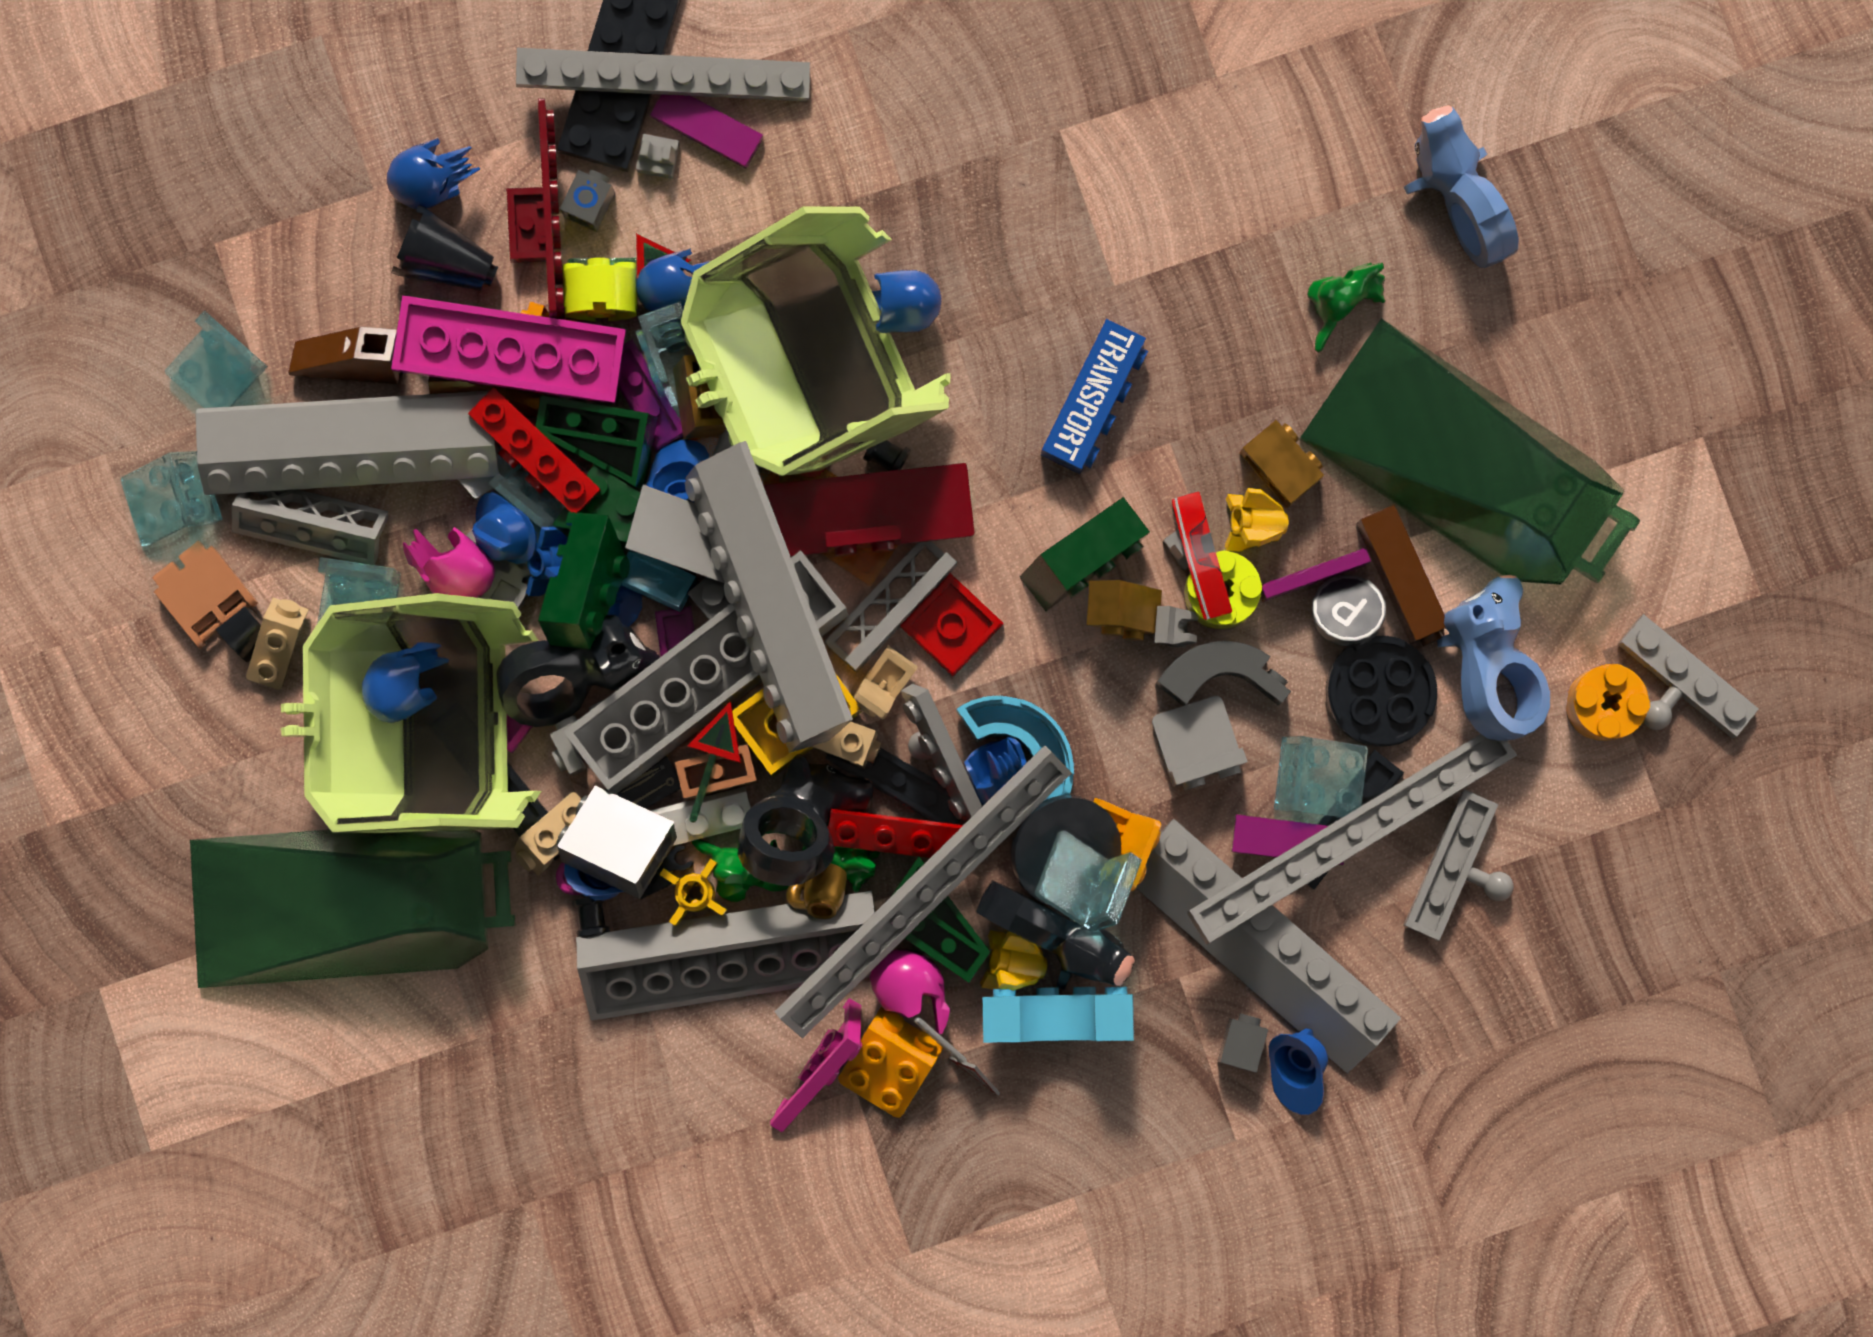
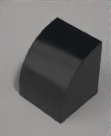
[216,607,262,662]

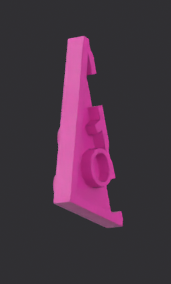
[770,998,862,1132]

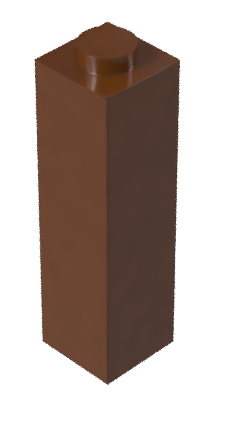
[1356,504,1446,646]

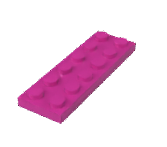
[391,295,626,404]

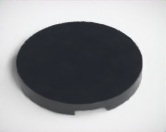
[1326,636,1437,747]
[1011,795,1121,907]

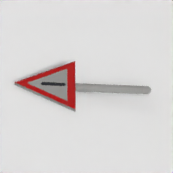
[914,1017,1000,1096]

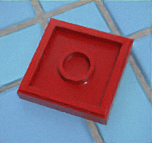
[900,573,1004,677]

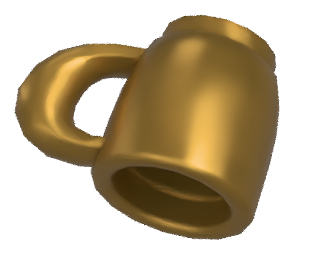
[786,863,847,919]

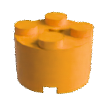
[1566,664,1650,741]

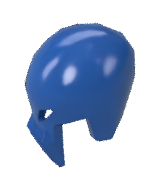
[387,138,480,209]
[637,248,710,318]
[872,270,942,333]
[362,642,449,723]
[964,736,1027,807]

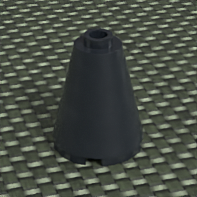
[391,205,498,291]

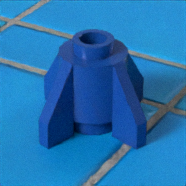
[526,526,568,597]

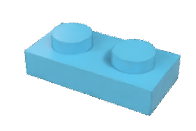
[621,551,698,612]

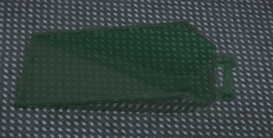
[1299,318,1640,585]
[190,829,516,988]

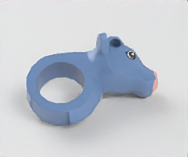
[1404,105,1519,268]
[1437,575,1550,741]

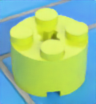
[562,258,637,322]
[1184,550,1262,629]

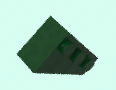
[535,395,658,489]
[553,464,647,556]
[1020,497,1150,612]
[538,512,630,649]
[892,857,990,983]

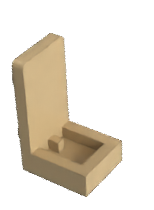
[246,597,309,690]
[854,645,918,719]
[811,721,881,769]
[514,792,581,876]

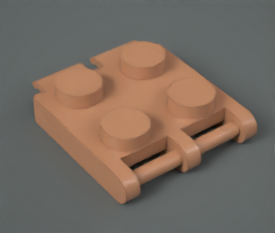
[152,540,259,649]

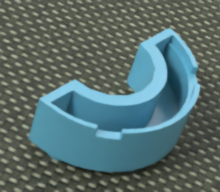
[956,696,1074,801]
[982,987,1134,1043]

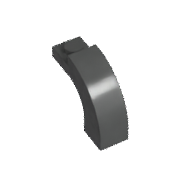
[1155,641,1291,706]

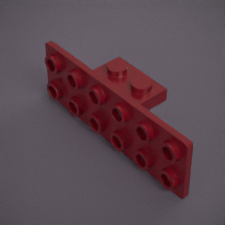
[506,98,565,320]
[763,463,975,557]

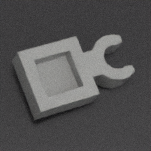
[482,562,533,611]

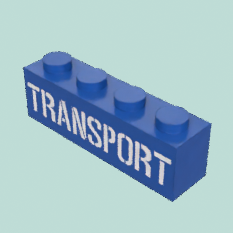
[1041,319,1148,474]

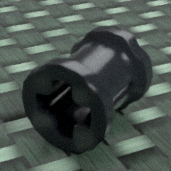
[863,440,911,471]
[571,897,610,937]

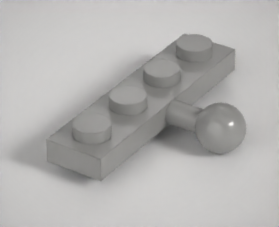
[1618,614,1759,739]
[901,684,982,821]
[1403,789,1514,941]

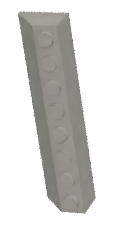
[196,390,502,495]
[685,441,853,753]
[563,551,848,795]
[1136,819,1401,1074]
[576,891,875,1021]

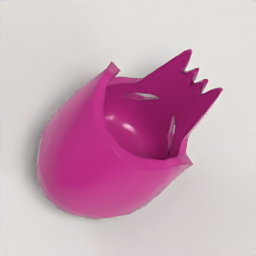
[403,527,495,598]
[869,949,950,1035]

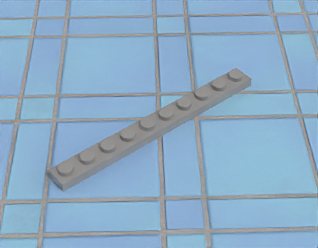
[1187,734,1517,945]
[774,745,1072,1039]

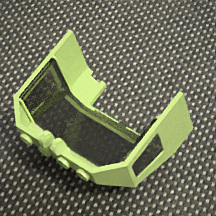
[680,206,951,476]
[281,593,542,833]

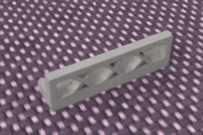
[232,489,388,566]
[824,541,957,673]

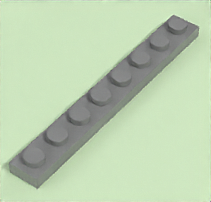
[516,48,810,102]

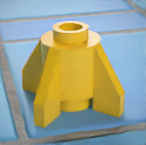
[1225,488,1289,552]
[660,859,727,926]
[980,930,1047,991]

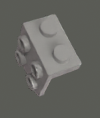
[1152,696,1247,791]

